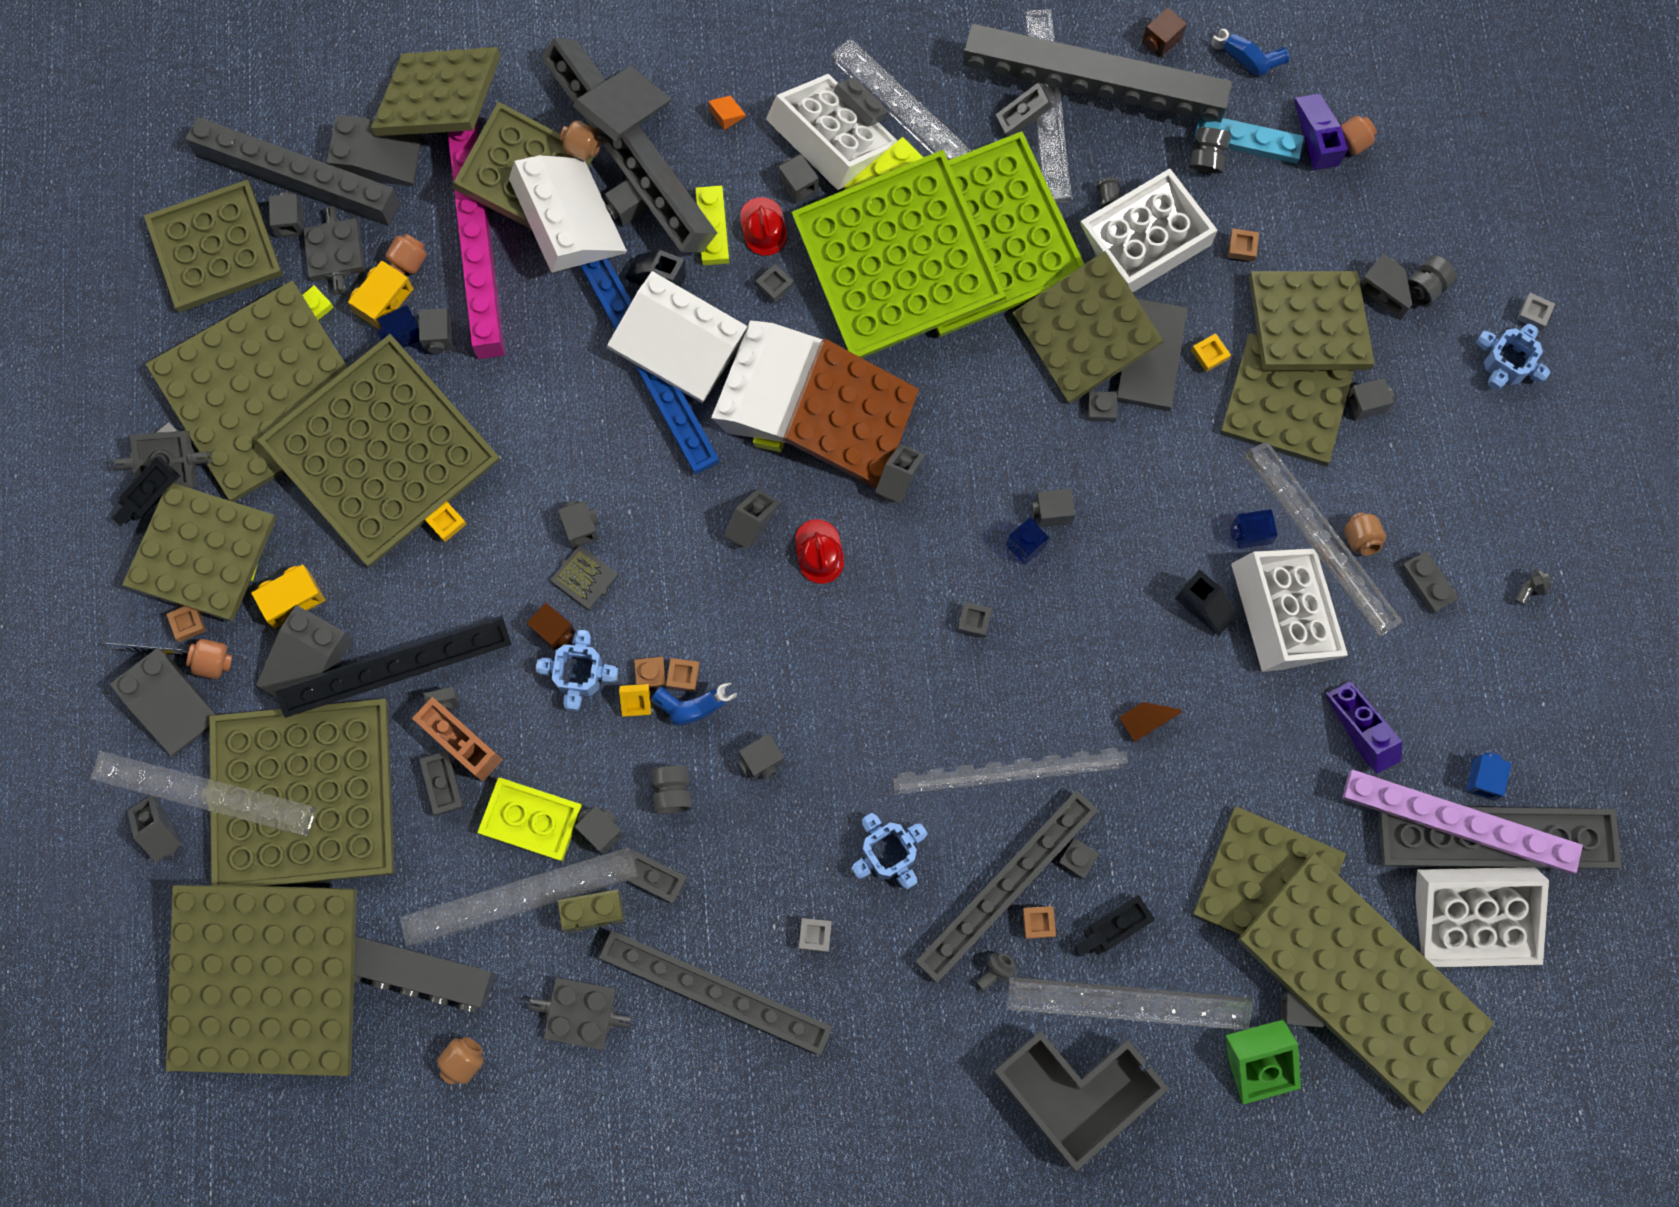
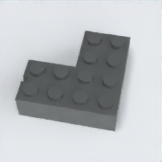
[991,1031,1169,1171]

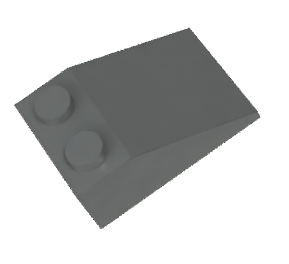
[327,115,422,186]
[256,605,353,698]
[110,647,216,757]

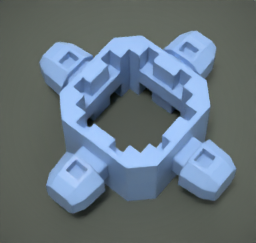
[1476,324,1550,390]
[536,630,619,712]
[851,813,928,890]

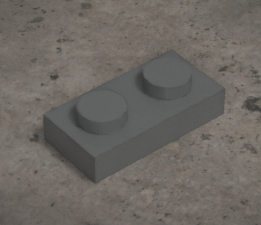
[833,77,889,127]
[996,82,1053,137]
[1400,551,1459,614]
[419,751,465,817]
[620,850,687,905]

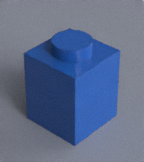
[1466,752,1512,801]

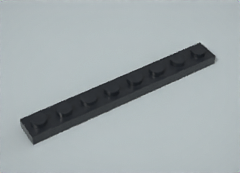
[275,616,512,718]

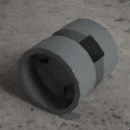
[1189,127,1231,174]
[1407,255,1457,307]
[650,765,692,814]

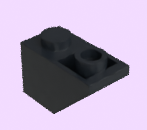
[625,250,686,287]
[1175,569,1238,636]

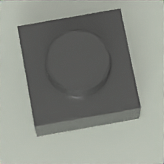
[755,264,794,303]
[1088,391,1117,422]
[957,602,992,638]
[424,687,461,712]
[1058,838,1099,880]

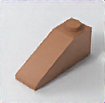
[412,697,503,781]

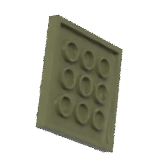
[371,47,501,136]
[452,101,594,229]
[144,179,283,312]
[1013,251,1165,404]
[1249,271,1375,370]
[1220,333,1354,467]
[122,483,277,622]
[1192,806,1346,936]

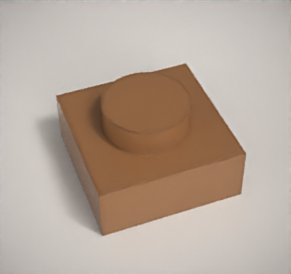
[1227,228,1259,261]
[167,607,206,642]
[634,657,666,689]
[666,658,700,692]
[1022,906,1056,939]

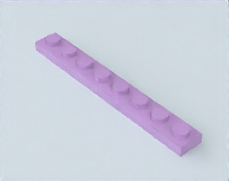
[1342,770,1583,875]

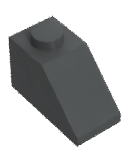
[1360,254,1412,320]
[875,444,926,503]
[724,489,781,549]
[127,794,181,862]

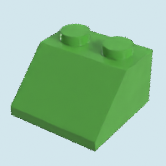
[1226,1019,1301,1105]

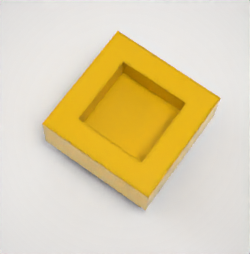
[1191,333,1231,372]
[425,501,467,542]
[619,684,651,717]

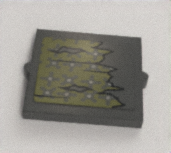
[550,545,619,611]

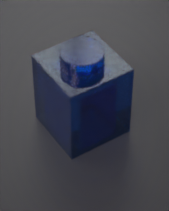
[377,305,419,348]
[1231,509,1278,549]
[1006,518,1049,565]

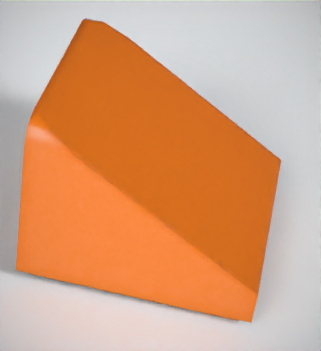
[708,95,746,130]

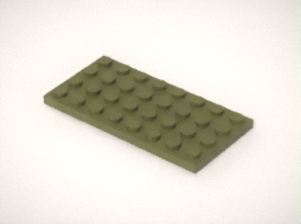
[1237,853,1494,1114]

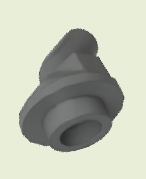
[1514,568,1551,605]
[976,953,1017,991]

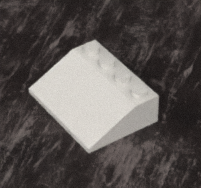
[766,74,897,190]
[509,155,627,273]
[1080,169,1217,292]
[607,271,748,403]
[712,321,822,443]
[1231,549,1348,672]
[1415,867,1549,967]

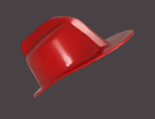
[740,197,787,256]
[795,519,844,584]

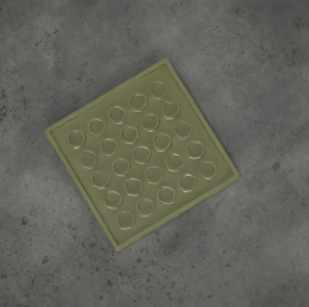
[146,280,348,502]
[257,334,501,568]
[209,699,395,887]
[166,885,357,1076]

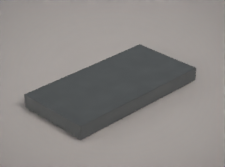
[573,66,672,141]
[1117,298,1188,411]

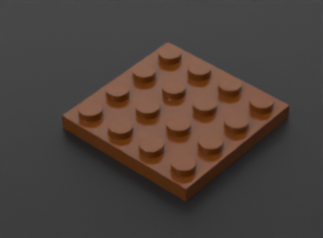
[782,339,919,488]

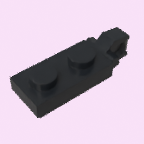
[112,456,181,526]
[1073,895,1155,957]

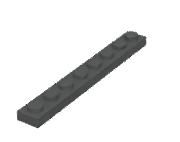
[915,790,1098,984]
[599,930,833,1056]

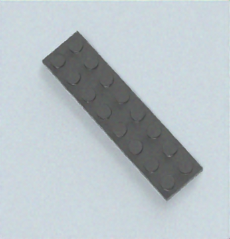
[1378,807,1622,870]

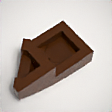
[1119,702,1183,742]

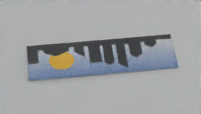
[102,643,188,656]

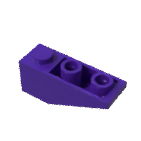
[1294,94,1348,170]
[1326,681,1403,774]

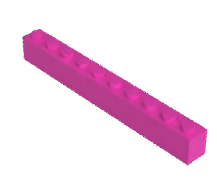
[448,121,505,359]

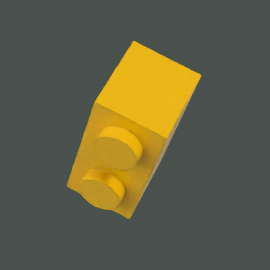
[348,261,413,330]
[252,565,326,629]

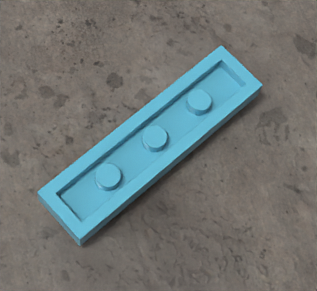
[1193,118,1304,164]

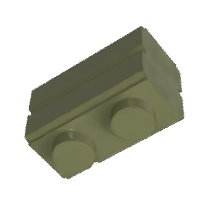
[558,889,625,933]

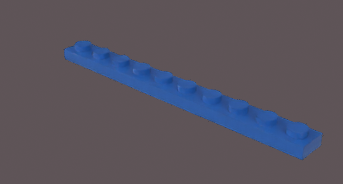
[579,258,720,475]

